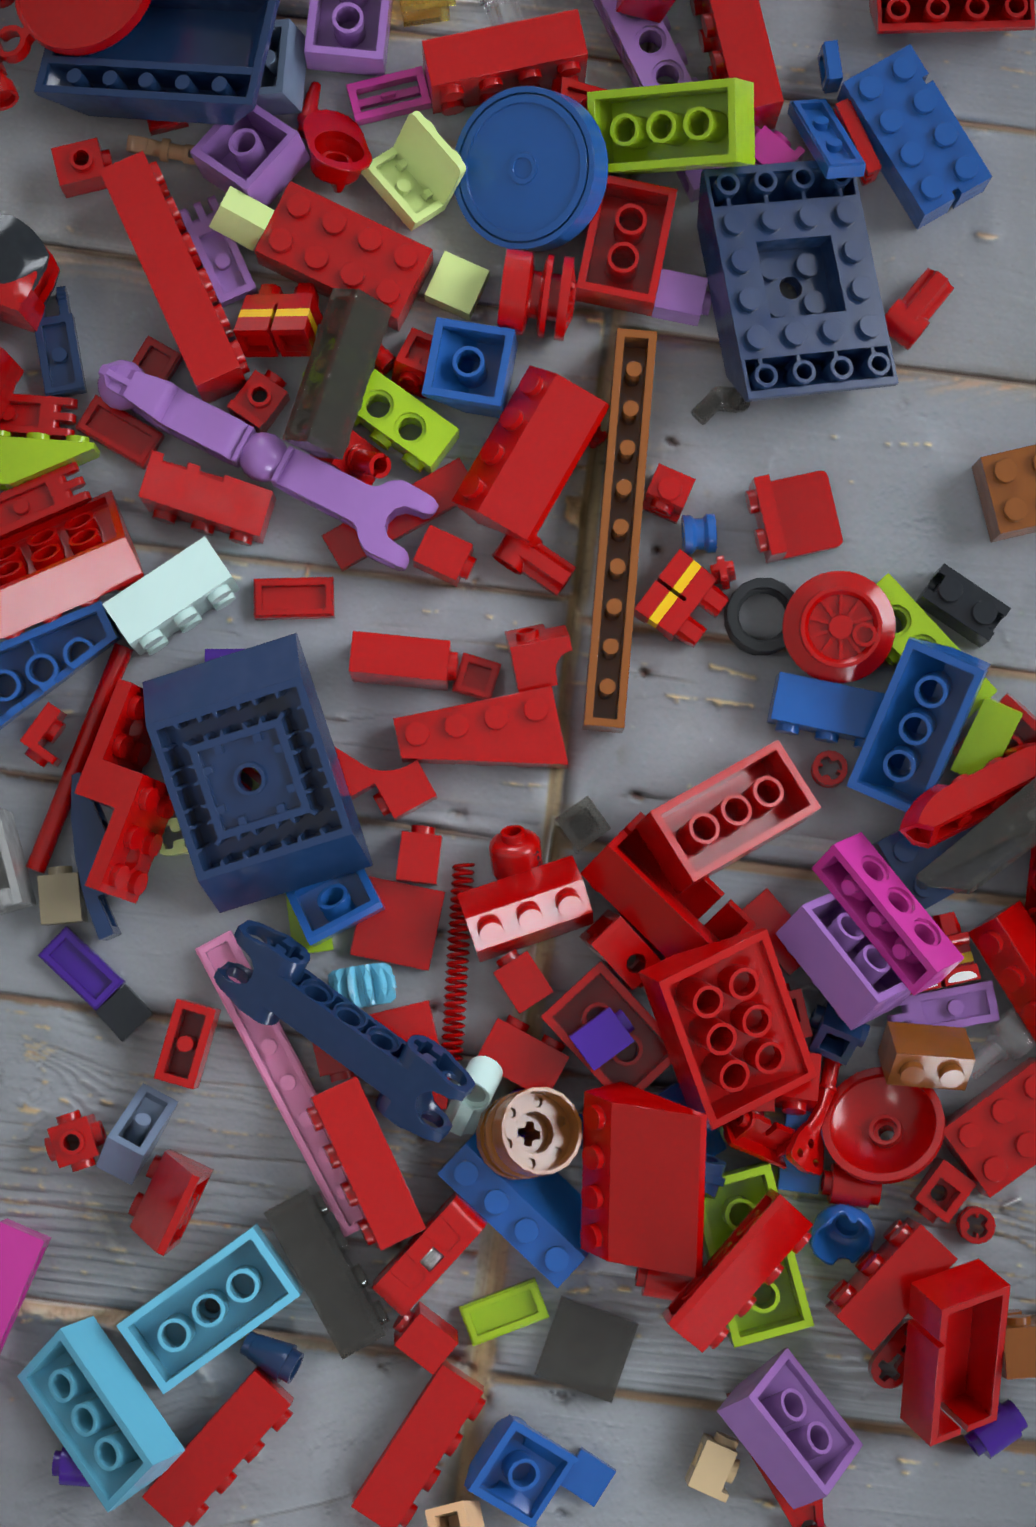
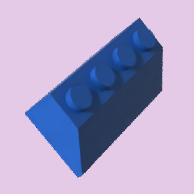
[846,637,991,812]
[437,1131,589,1289]

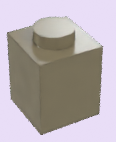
[37,866,88,926]

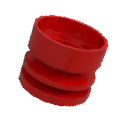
[497,248,578,341]

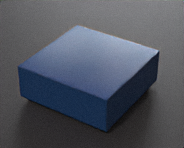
[818,40,843,94]
[561,1447,616,1507]

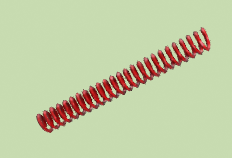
[441,863,475,1061]

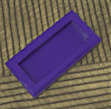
[38,926,126,1011]

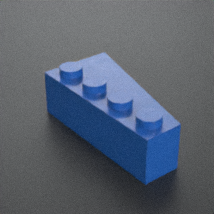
[0,600,122,730]

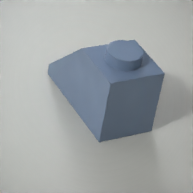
[96,1083,178,1185]

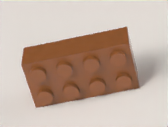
[972,444,1036,543]

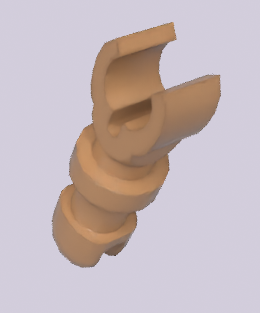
[126,135,196,165]

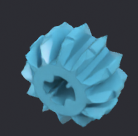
[328,962,397,1008]

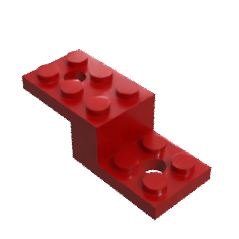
[74,679,175,904]

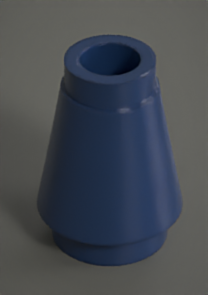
[240,1331,304,1384]

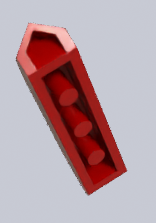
[899,742,1036,848]

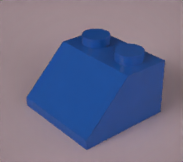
[422,317,518,418]

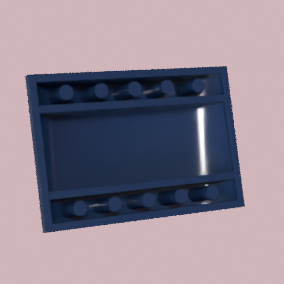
[34,0,280,125]

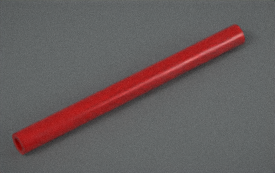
[25,643,133,874]

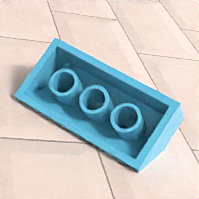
[17,1316,185,1512]

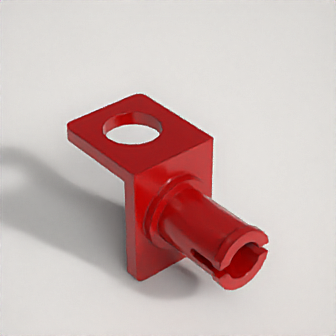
[310,424,391,486]

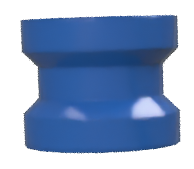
[681,513,717,555]

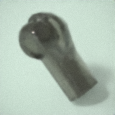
[690,386,751,425]

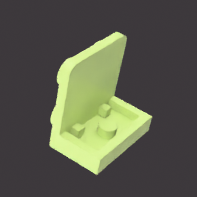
[361,111,466,231]

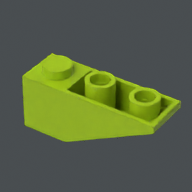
[0,430,100,491]

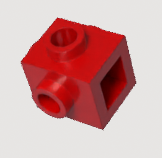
[44,1110,107,1172]

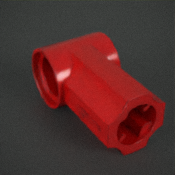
[885,268,954,351]
[492,534,576,597]

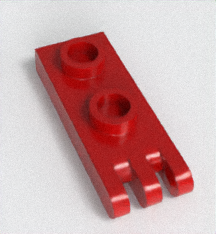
[0,393,78,440]
[0,462,92,540]

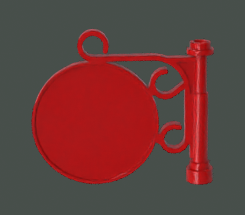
[0,0,151,111]

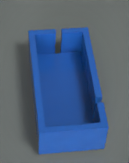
[837,44,993,230]

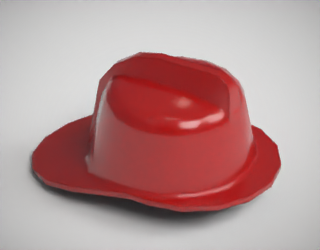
[303,109,373,193]

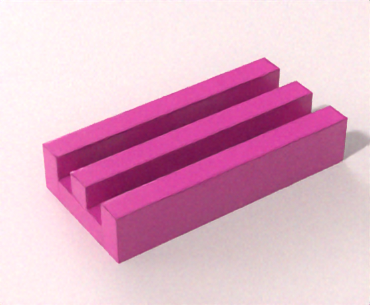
[346,66,432,126]

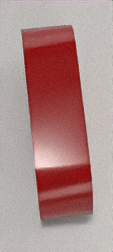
[868,1317,913,1389]

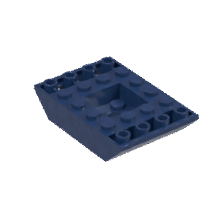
[697,160,899,402]
[142,633,373,913]

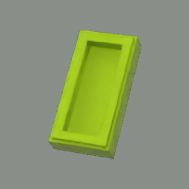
[950,696,1023,775]
[459,1277,549,1346]

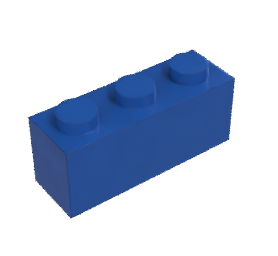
[767,672,885,750]

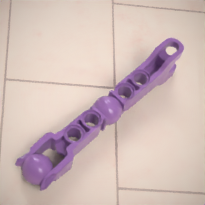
[97,360,439,571]

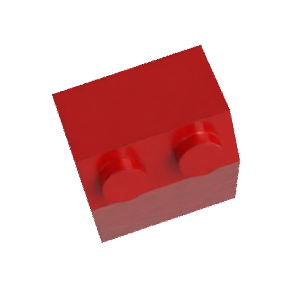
[128,1149,214,1256]

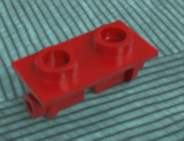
[722,1111,795,1169]

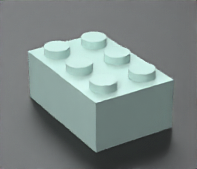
[102,536,240,656]

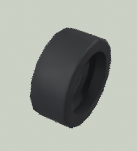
[724,578,794,656]

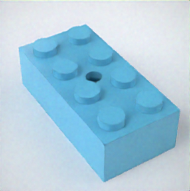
[116,1223,304,1394]

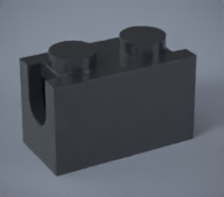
[915,563,1011,648]

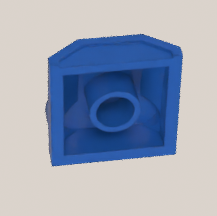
[464,1414,579,1527]

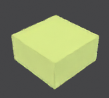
[209,186,275,251]
[425,251,490,321]

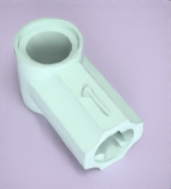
[445,1056,503,1137]

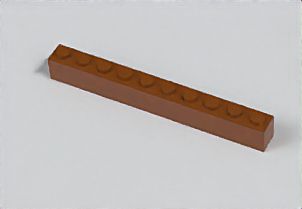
[582,328,657,733]

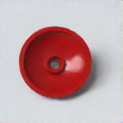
[822,1067,945,1184]

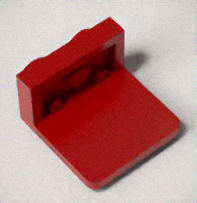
[745,470,843,564]

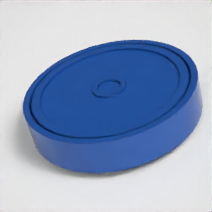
[455,86,608,252]

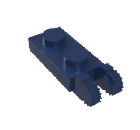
[35,286,87,397]

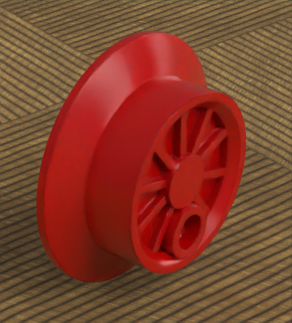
[782,571,896,683]

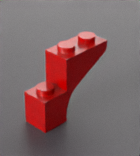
[334,746,437,821]

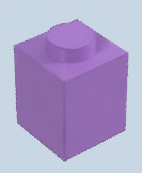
[651,269,712,326]

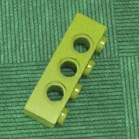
[302,337,459,474]
[877,573,998,719]

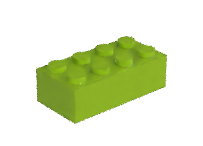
[587,78,755,176]
[703,1161,814,1348]

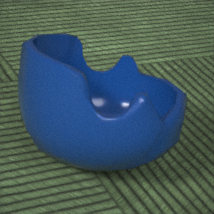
[809,1204,876,1265]

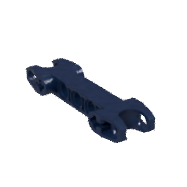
[214,920,476,1143]

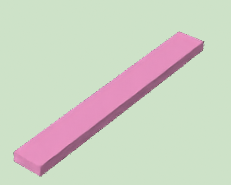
[195,930,364,1237]

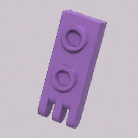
[179,195,258,307]
[887,980,1000,1027]

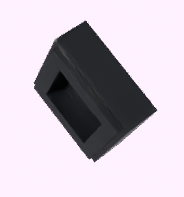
[95,984,154,1042]

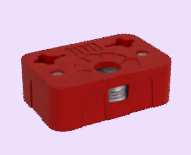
[372,1192,487,1317]

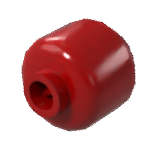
[489,825,543,880]

